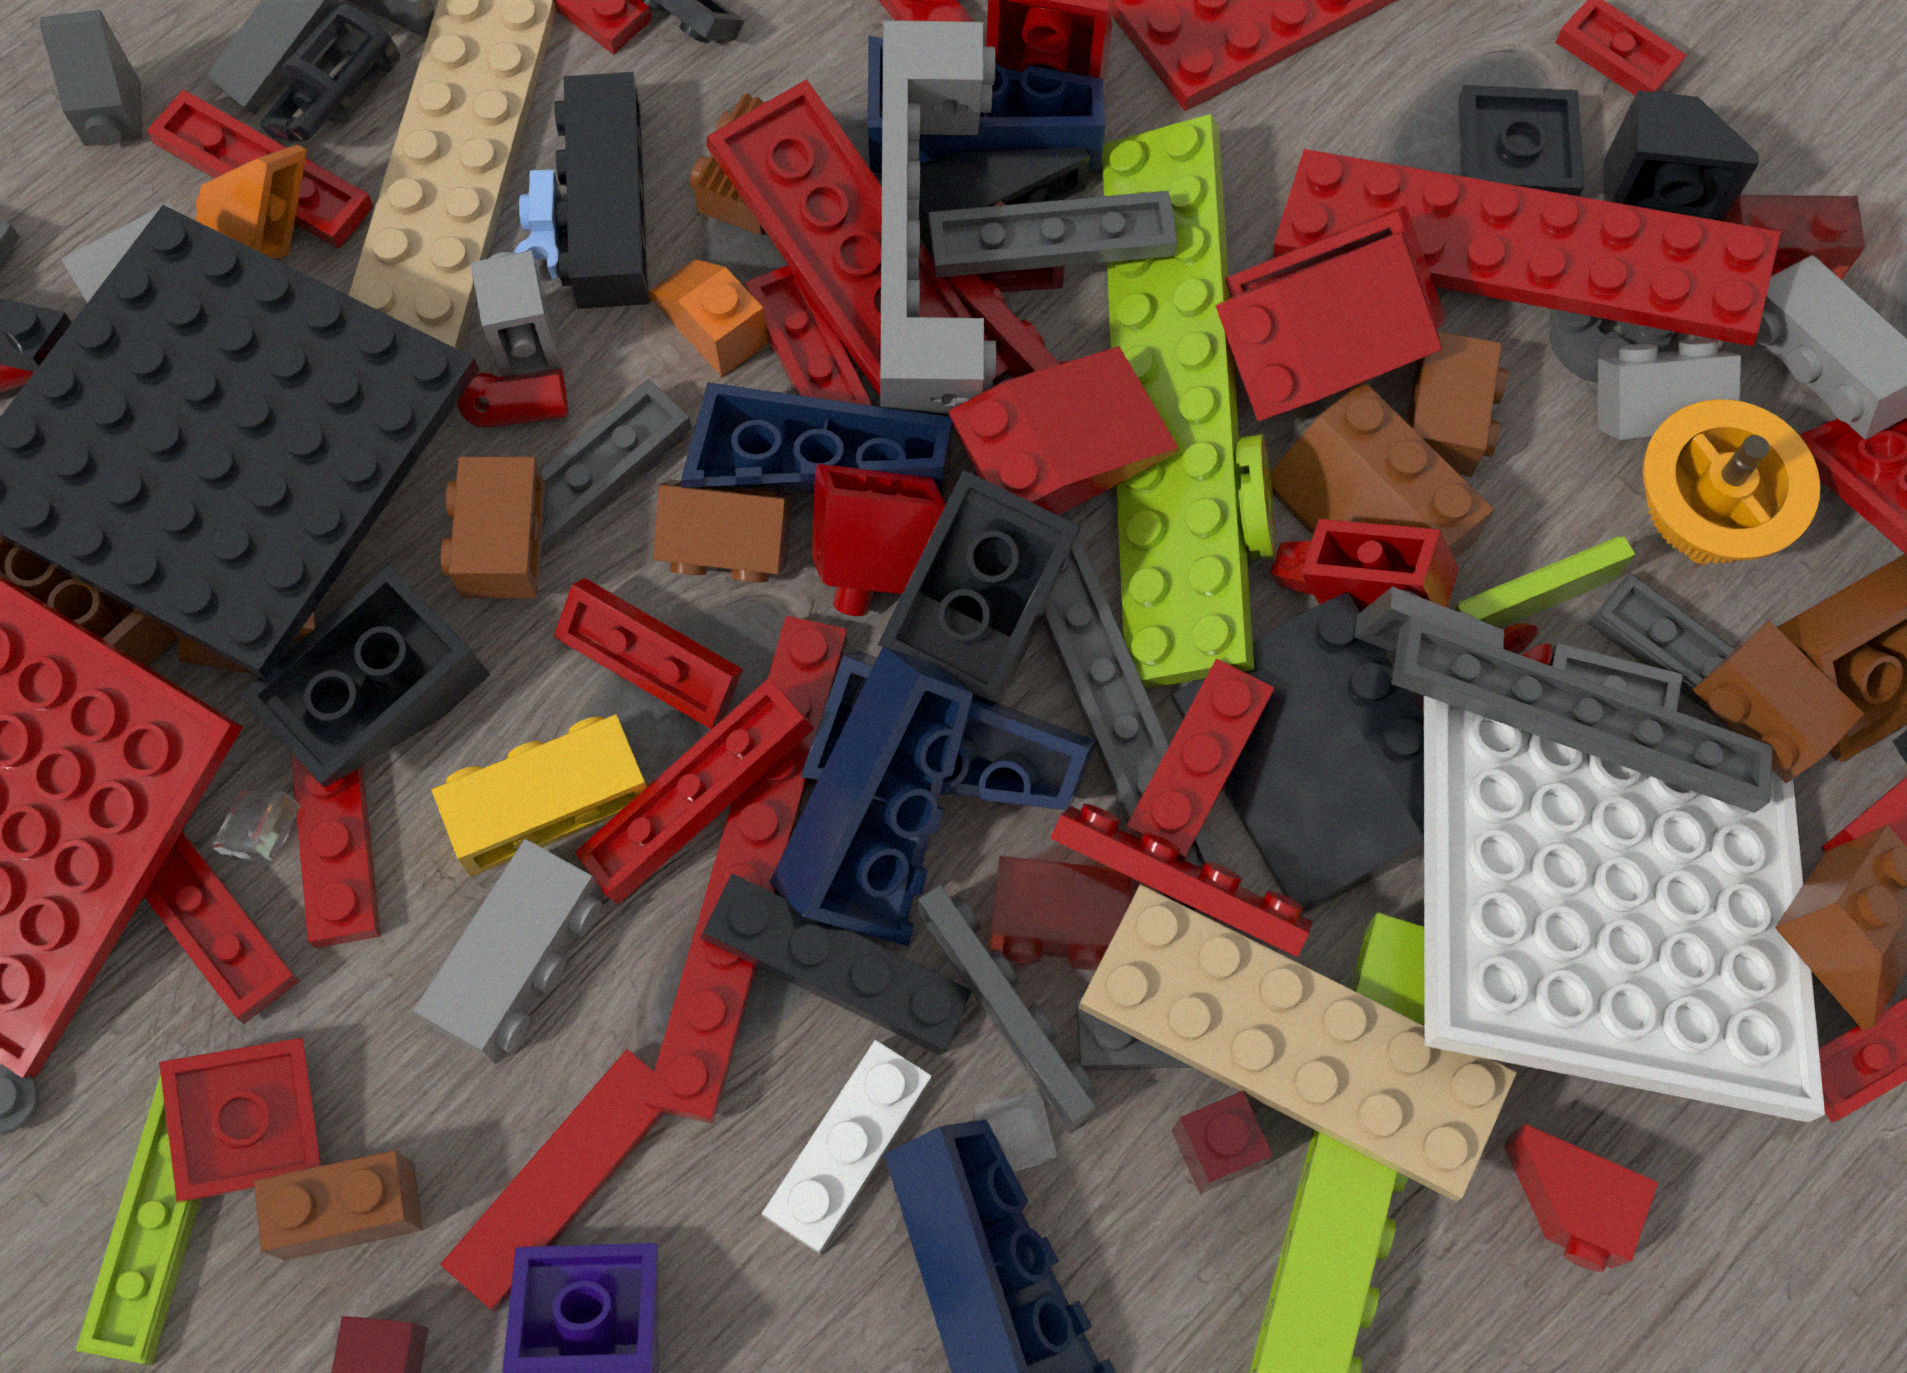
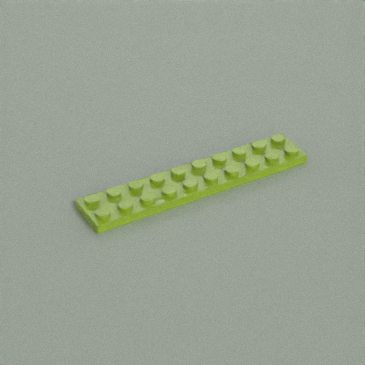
[1102,114,1254,689]

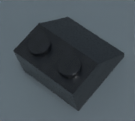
[1603,91,1759,222]

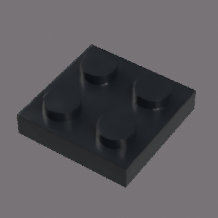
[1458,85,1584,197]

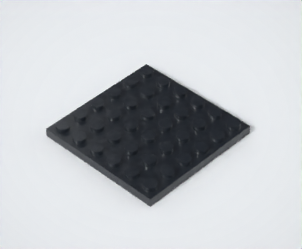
[0,205,480,680]

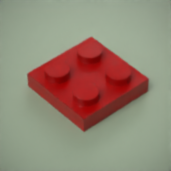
[159,1037,321,1204]

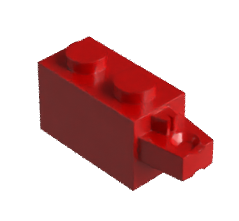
[1271,519,1459,612]

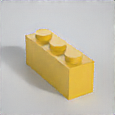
[431,714,647,877]

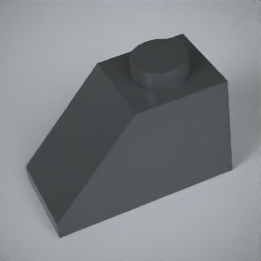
[40,10,142,146]

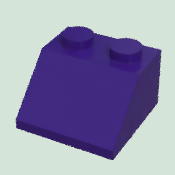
[502,1243,659,1373]

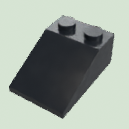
[878,470,1081,703]
[239,565,491,788]

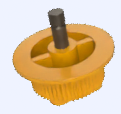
[1642,399,1820,564]

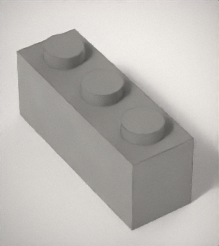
[1756,255,1907,440]
[413,839,602,1063]

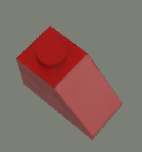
[1504,1124,1658,1272]

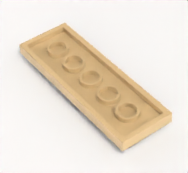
[1078,884,1517,1202]

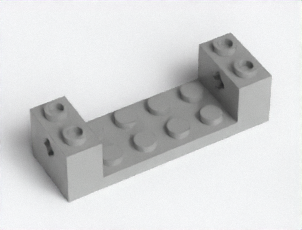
[880,20,996,417]

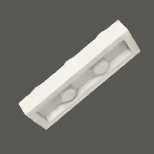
[761,1040,932,1255]

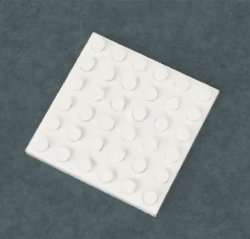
[1424,696,1825,1122]

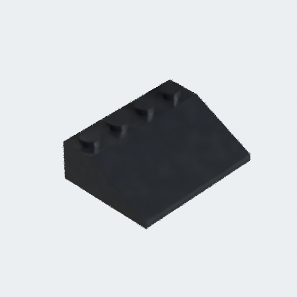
[1171,592,1424,915]

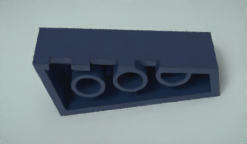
[868,35,1105,173]

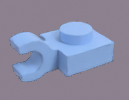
[514,170,562,279]

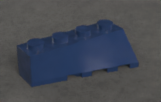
[681,382,952,499]
[769,646,973,946]
[801,651,1097,810]
[884,1119,1116,1373]

